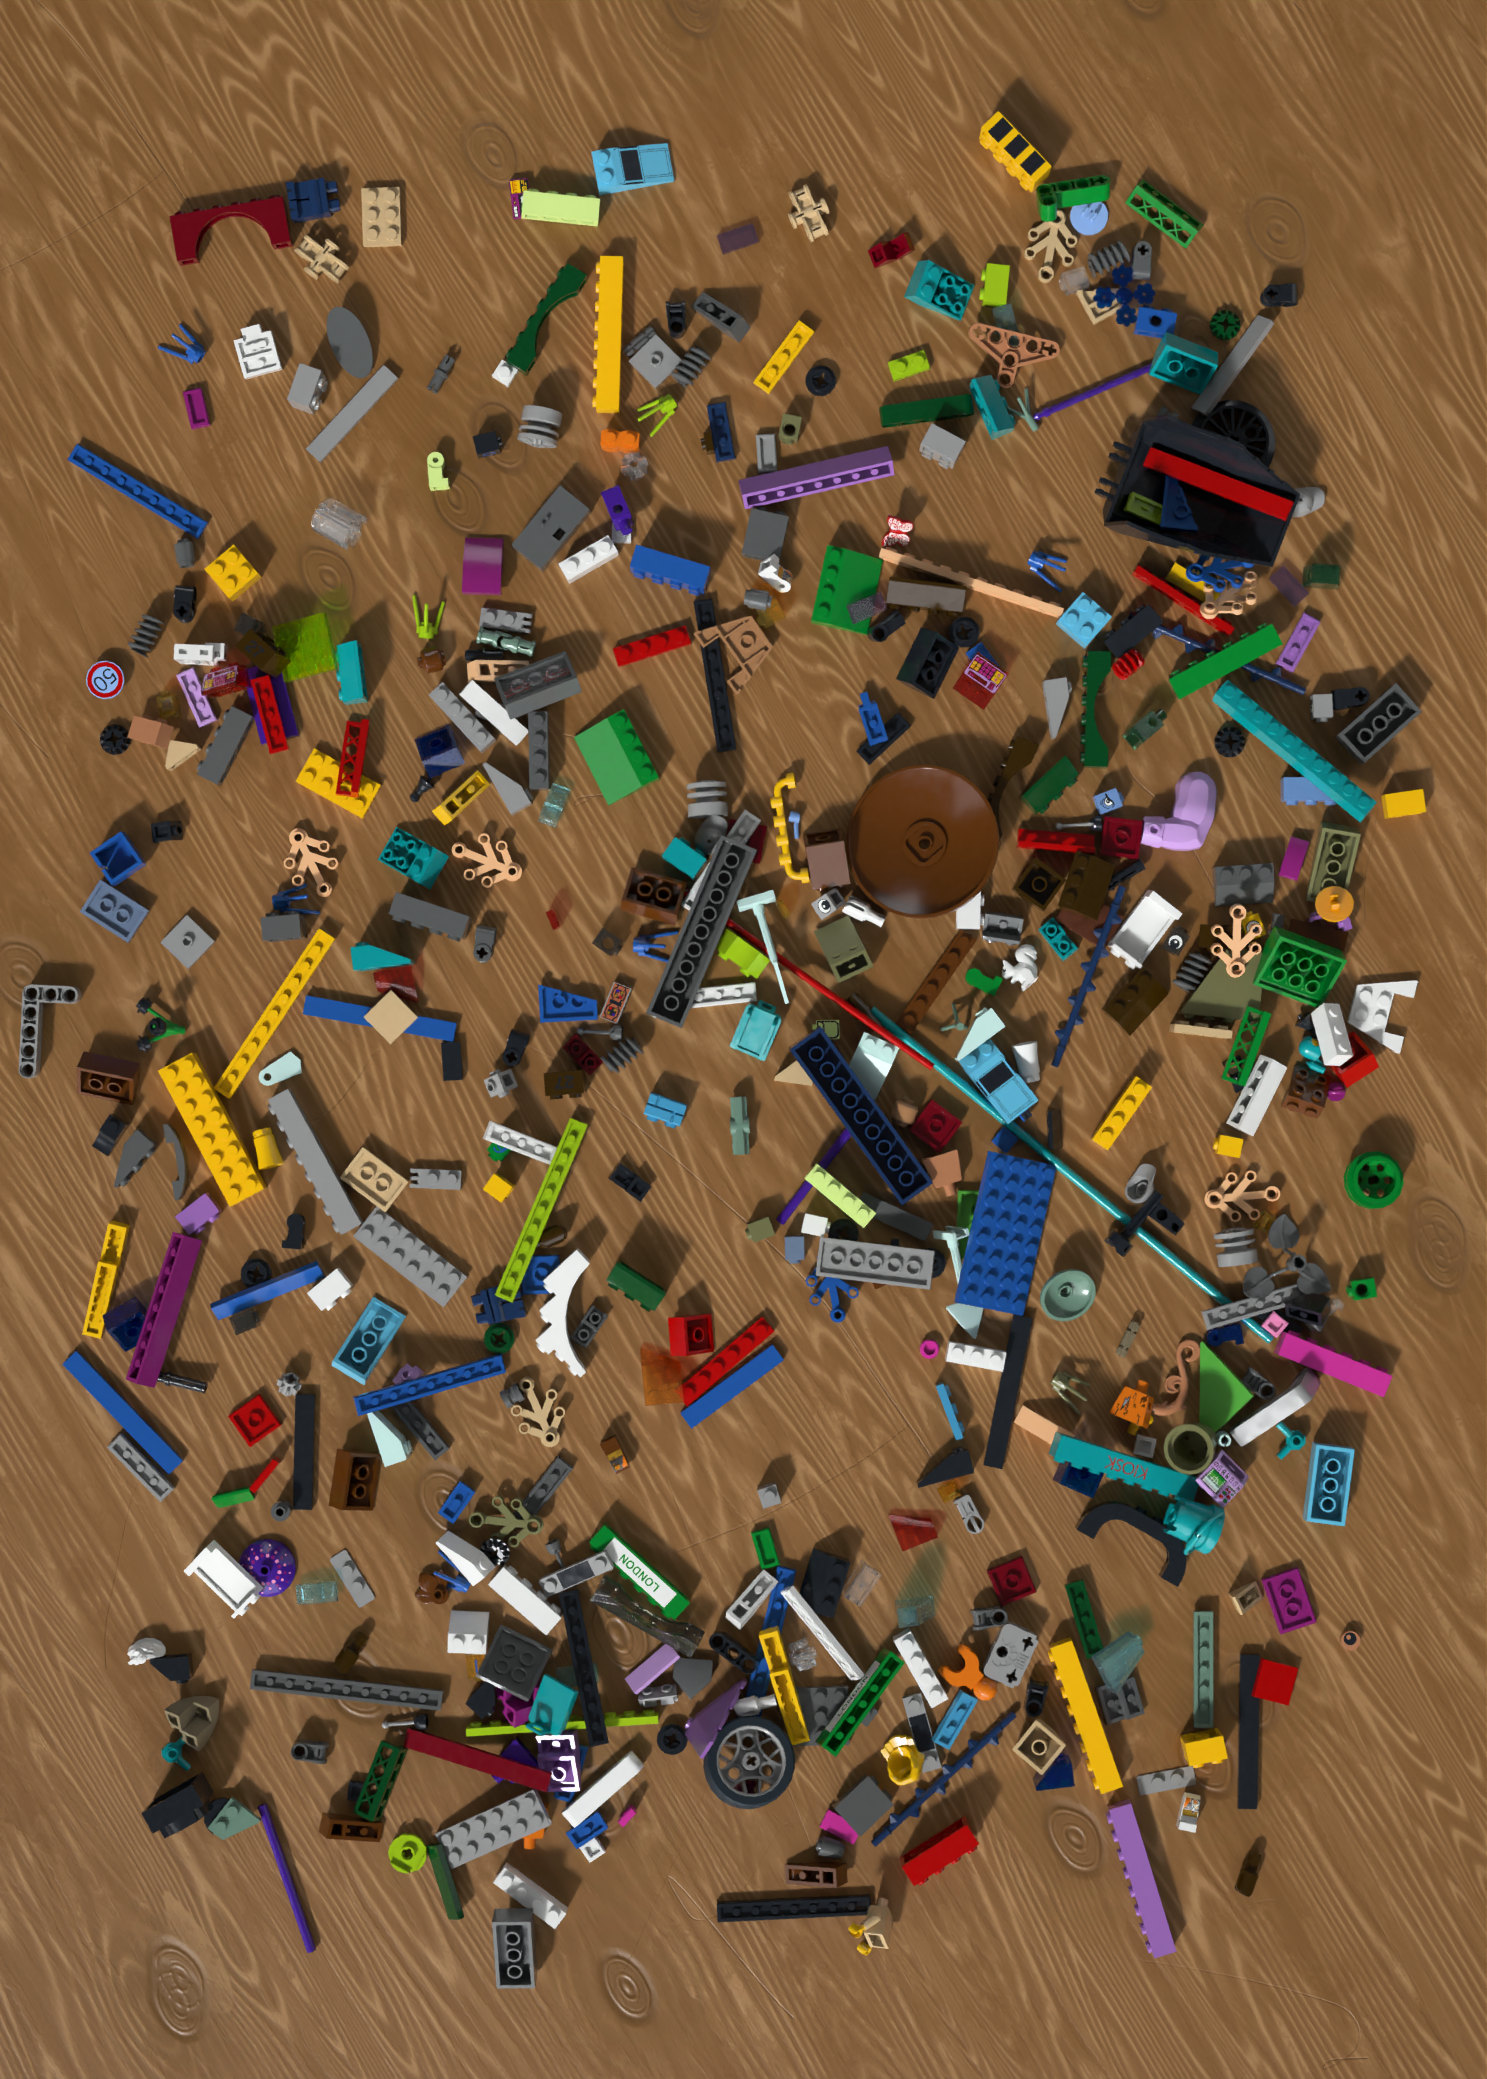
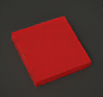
[228,1394,282,1447]
[1251,1658,1298,1706]

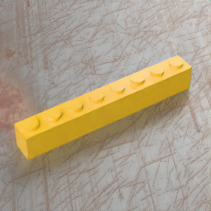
[593,256,624,413]
[1047,1637,1123,1794]

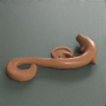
[1152,1339,1200,1416]

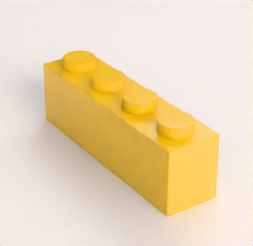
[1090,1076,1152,1150]

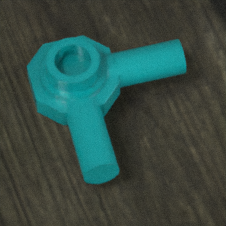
[1276,1421,1306,1460]
[161,1735,191,1771]

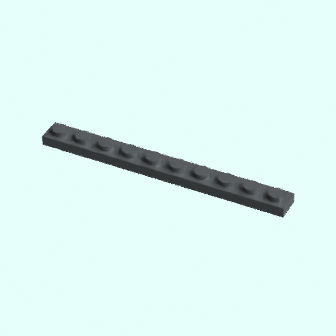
[250,1669,444,1711]

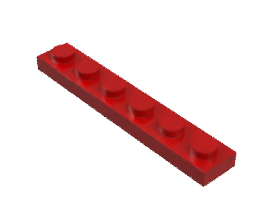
[1132,565,1235,637]
[675,1317,774,1406]

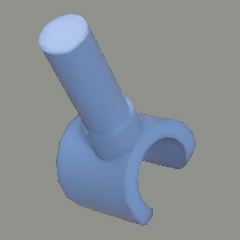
[789,811,800,839]

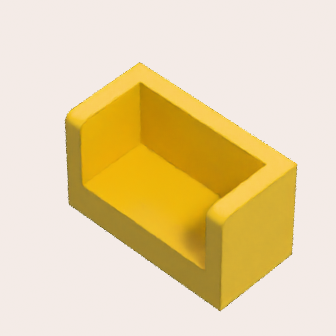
[1381,789,1426,819]
[483,1173,515,1203]

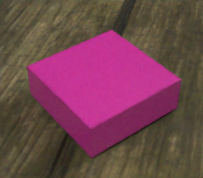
[618,1805,637,1827]

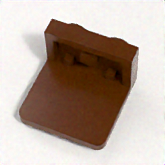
[1281,1065,1331,1119]

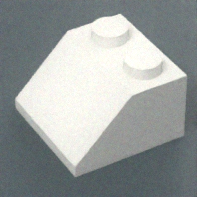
[447,1610,490,1654]

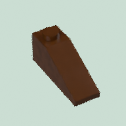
[319,1813,384,1842]
[785,1862,848,1888]

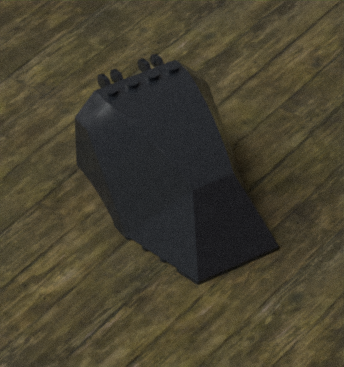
[1095,415,1300,567]

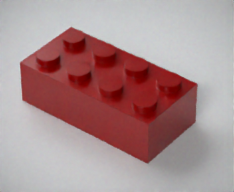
[900,1816,979,1886]

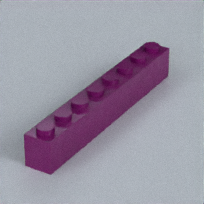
[126,1232,202,1388]

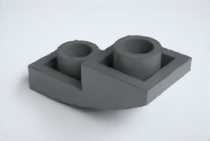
[570,1305,608,1349]

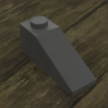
[691,292,751,343]

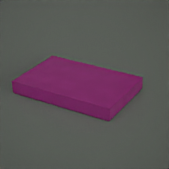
[1261,1567,1317,1635]

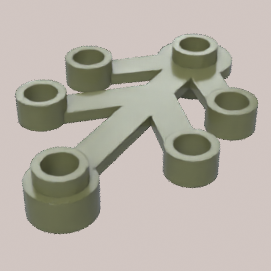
[469,1495,544,1547]

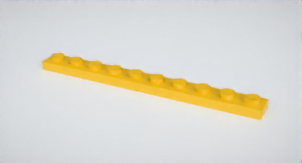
[214,928,336,1099]

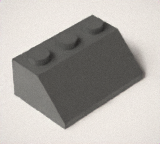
[1212,863,1275,907]

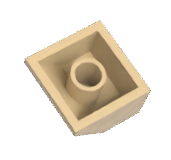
[1012,1718,1066,1775]

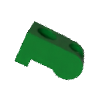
[965,968,1003,996]

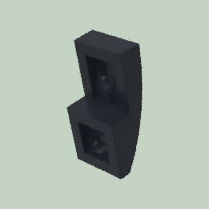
[608,1162,652,1202]

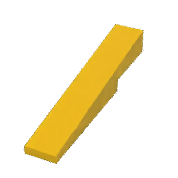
[82,1221,130,1339]
[759,1626,810,1746]

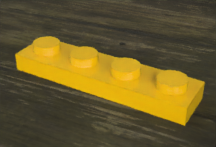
[754,320,814,394]

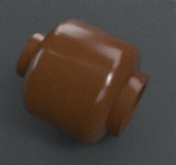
[417,647,446,674]

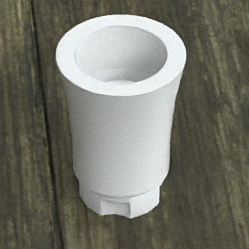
[1011,1041,1040,1083]

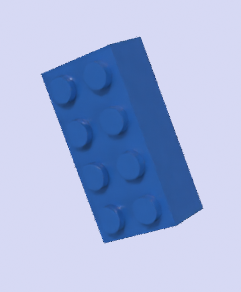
[630,545,711,596]

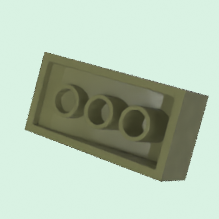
[1306,821,1361,902]

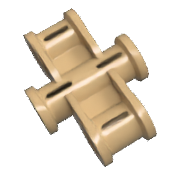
[788,184,829,242]
[294,235,349,284]

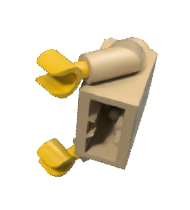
[848,1898,893,1955]

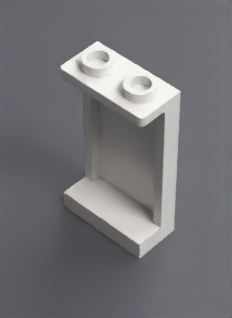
[1107,890,1182,969]
[184,1540,263,1619]

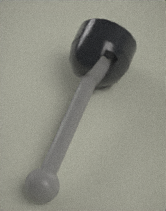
[1055,816,1102,831]
[382,1714,429,1730]

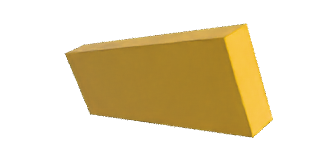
[1165,563,1219,603]

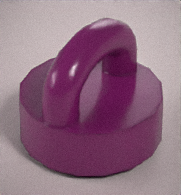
[1327,1082,1346,1101]

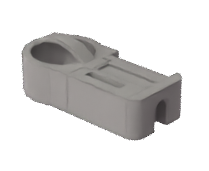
[954,1494,984,1534]

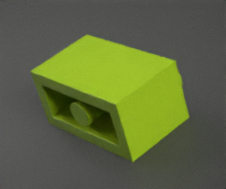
[979,263,1010,308]

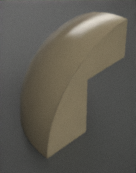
[164,1696,219,1751]

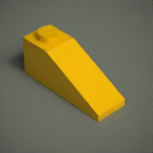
[432,770,490,826]

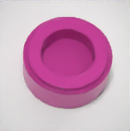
[920,1339,939,1359]

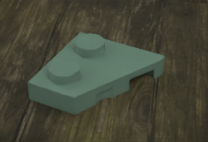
[208,1796,261,1840]

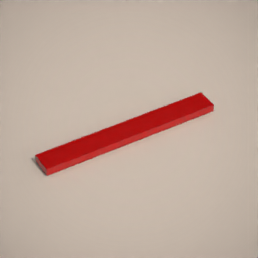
[1143,447,1294,521]

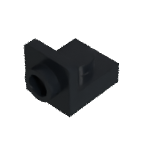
[151,821,183,843]

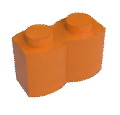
[600,429,641,454]

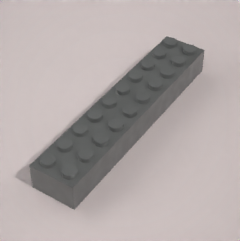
[646,835,757,1028]

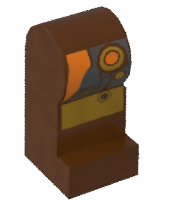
[600,1434,630,1474]

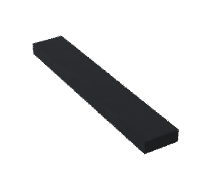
[293,1394,315,1510]

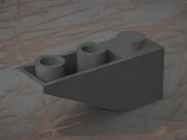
[114,1129,158,1188]

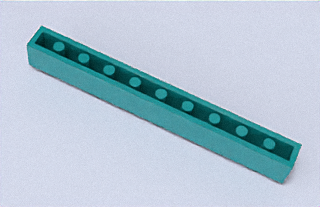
[1212,680,1377,823]

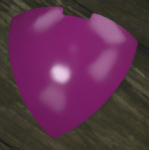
[496,1679,542,1728]

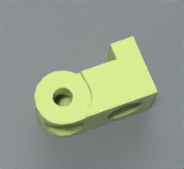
[427,452,450,491]

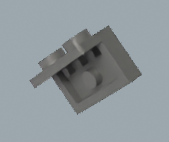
[982,911,1024,945]

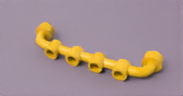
[770,772,810,883]

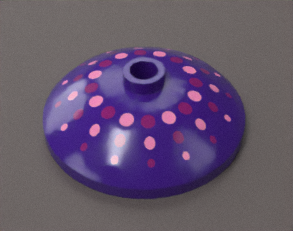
[239,1539,296,1597]

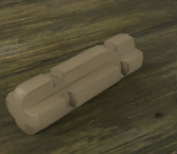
[1116,1321,1140,1358]

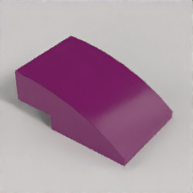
[462,538,504,595]

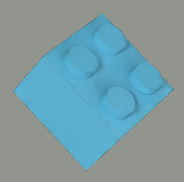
[1056,592,1112,649]

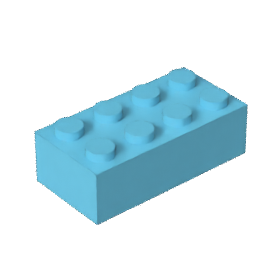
[1303,1442,1355,1526]

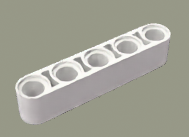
[561,1751,645,1828]

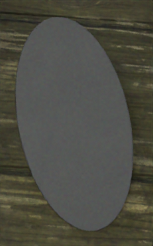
[327,307,373,378]

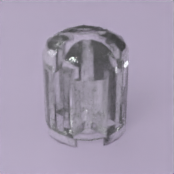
[311,498,367,551]

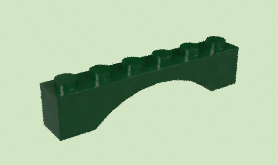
[506,263,588,376]
[1080,651,1111,769]

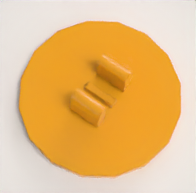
[1315,886,1354,922]

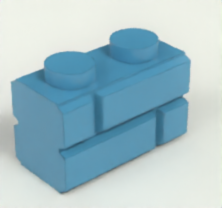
[644,1092,687,1129]

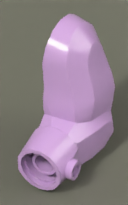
[1140,772,1217,851]

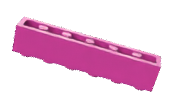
[1274,1330,1392,1397]

